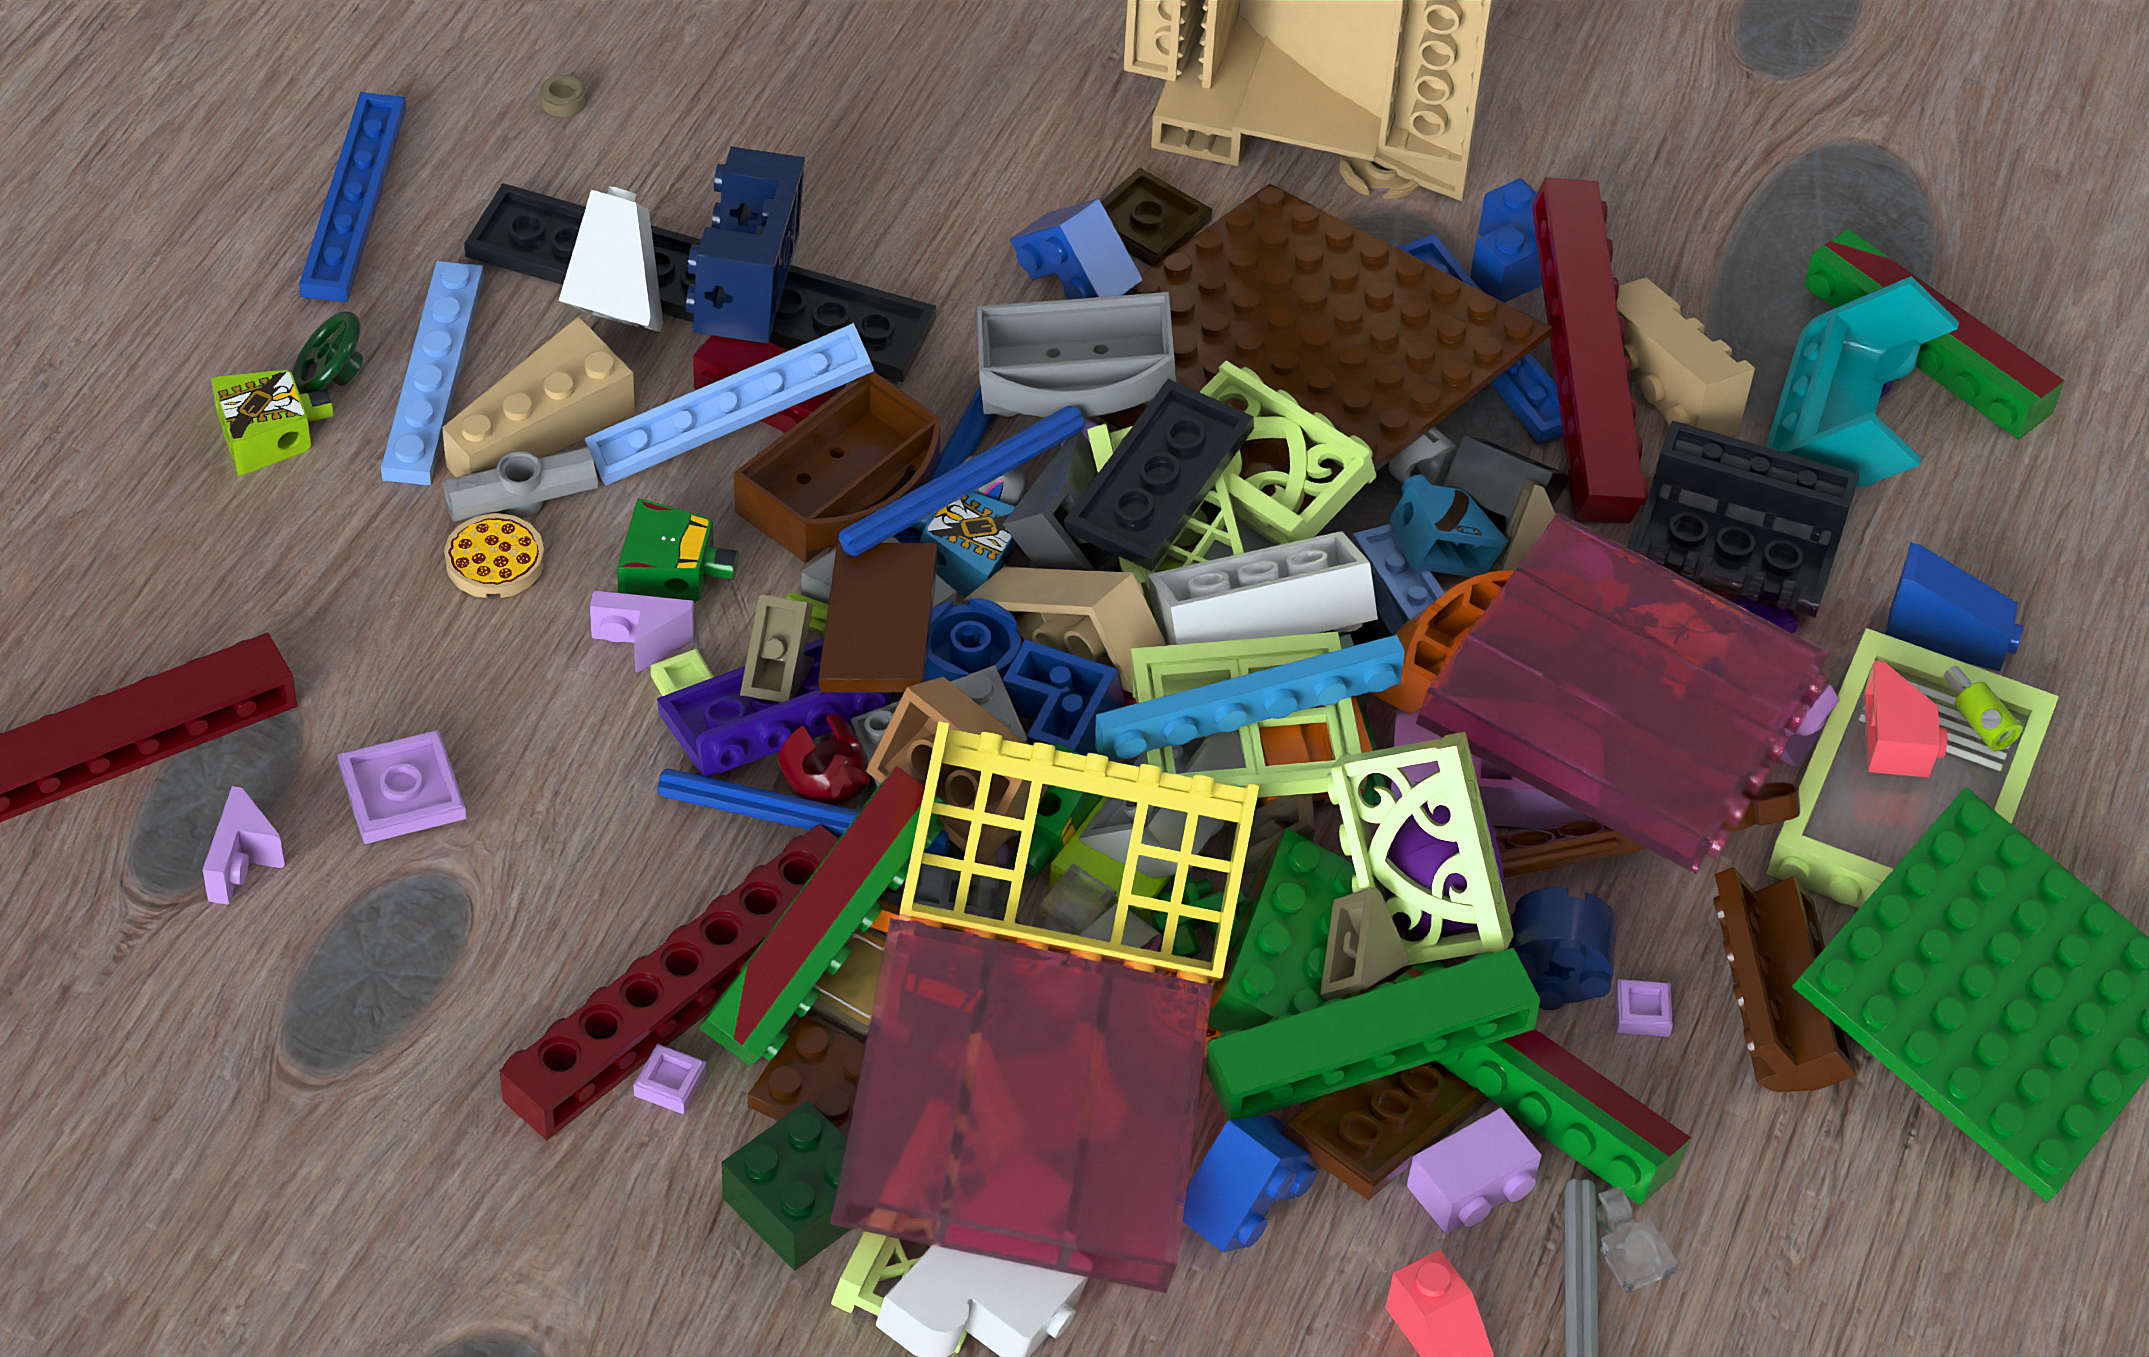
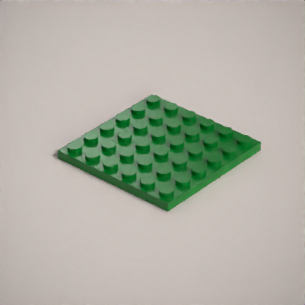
[1792,787,2149,1203]

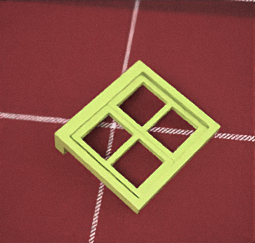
[1131,632,1366,807]

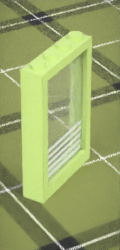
[1766,628,2059,908]

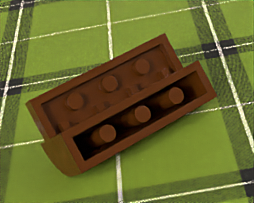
[1713,867,1857,1092]

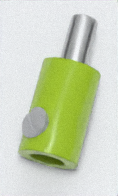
[1944,666,2022,752]

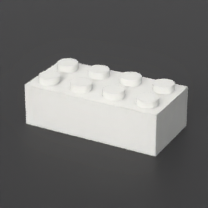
[1147,531,1378,646]

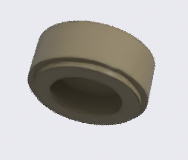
[540,75,586,117]

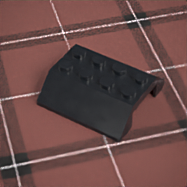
[1623,420,1860,618]

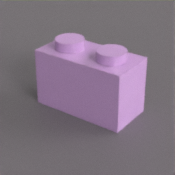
[1407,1108,1542,1234]

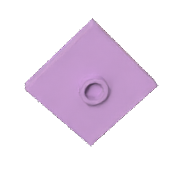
[337,730,467,844]

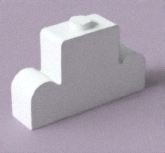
[875,1151,1091,1357]

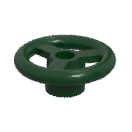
[292,311,363,394]

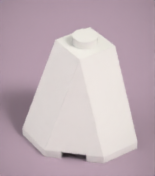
[559,186,663,332]

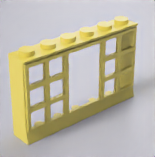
[899,721,1259,988]

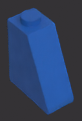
[1885,542,2023,671]

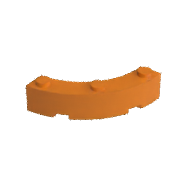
[1369,570,1593,715]

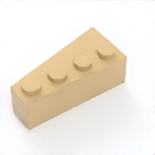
[1616,277,1755,437]
[442,316,635,477]
[964,567,1167,693]

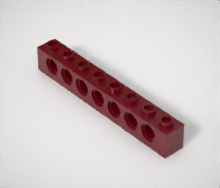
[499,824,838,1141]

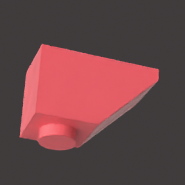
[1864,661,1947,778]
[1386,1249,1494,1357]

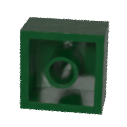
[721,1100,881,1271]

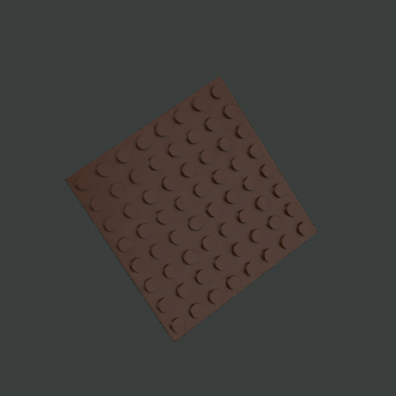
[1098,183,1552,515]

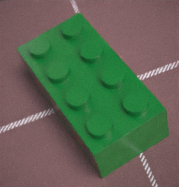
[1200,828,1356,1033]

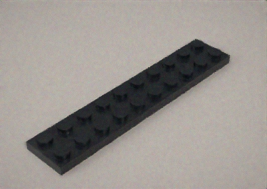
[464,183,936,382]

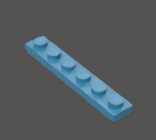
[1095,635,1404,761]

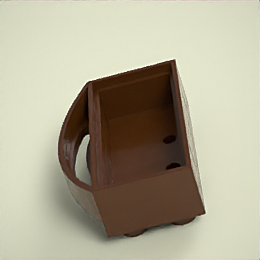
[734,372,941,563]

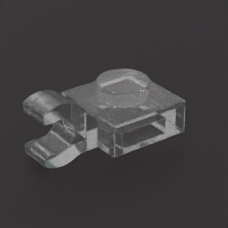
[1596,1186,1678,1293]

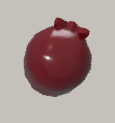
[778,714,870,807]

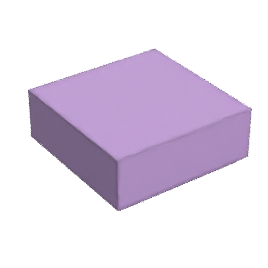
[1615,979,1673,1037]
[634,1044,707,1114]

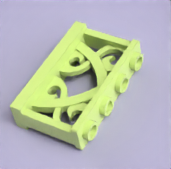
[1200,361,1377,545]
[1327,732,1514,966]

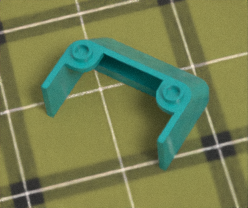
[1766,276,1959,488]

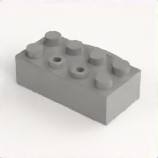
[977,292,1176,417]

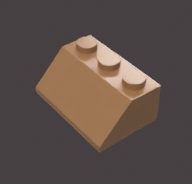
[866,677,1049,864]

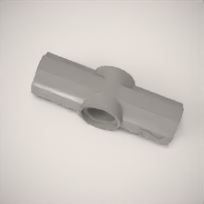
[442,447,598,522]

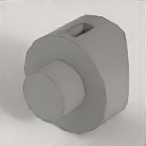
[1388,426,1457,486]

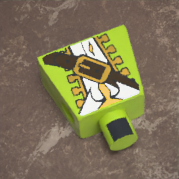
[211,369,334,476]

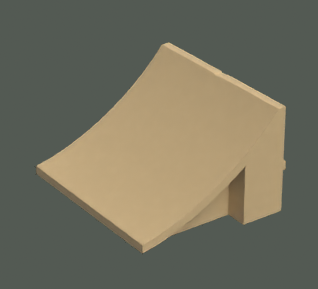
[1124,0,1493,201]

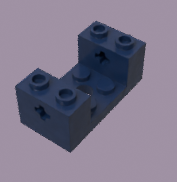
[686,146,805,344]

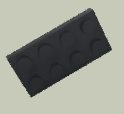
[1064,378,1254,572]

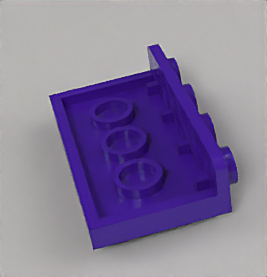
[657,637,891,778]

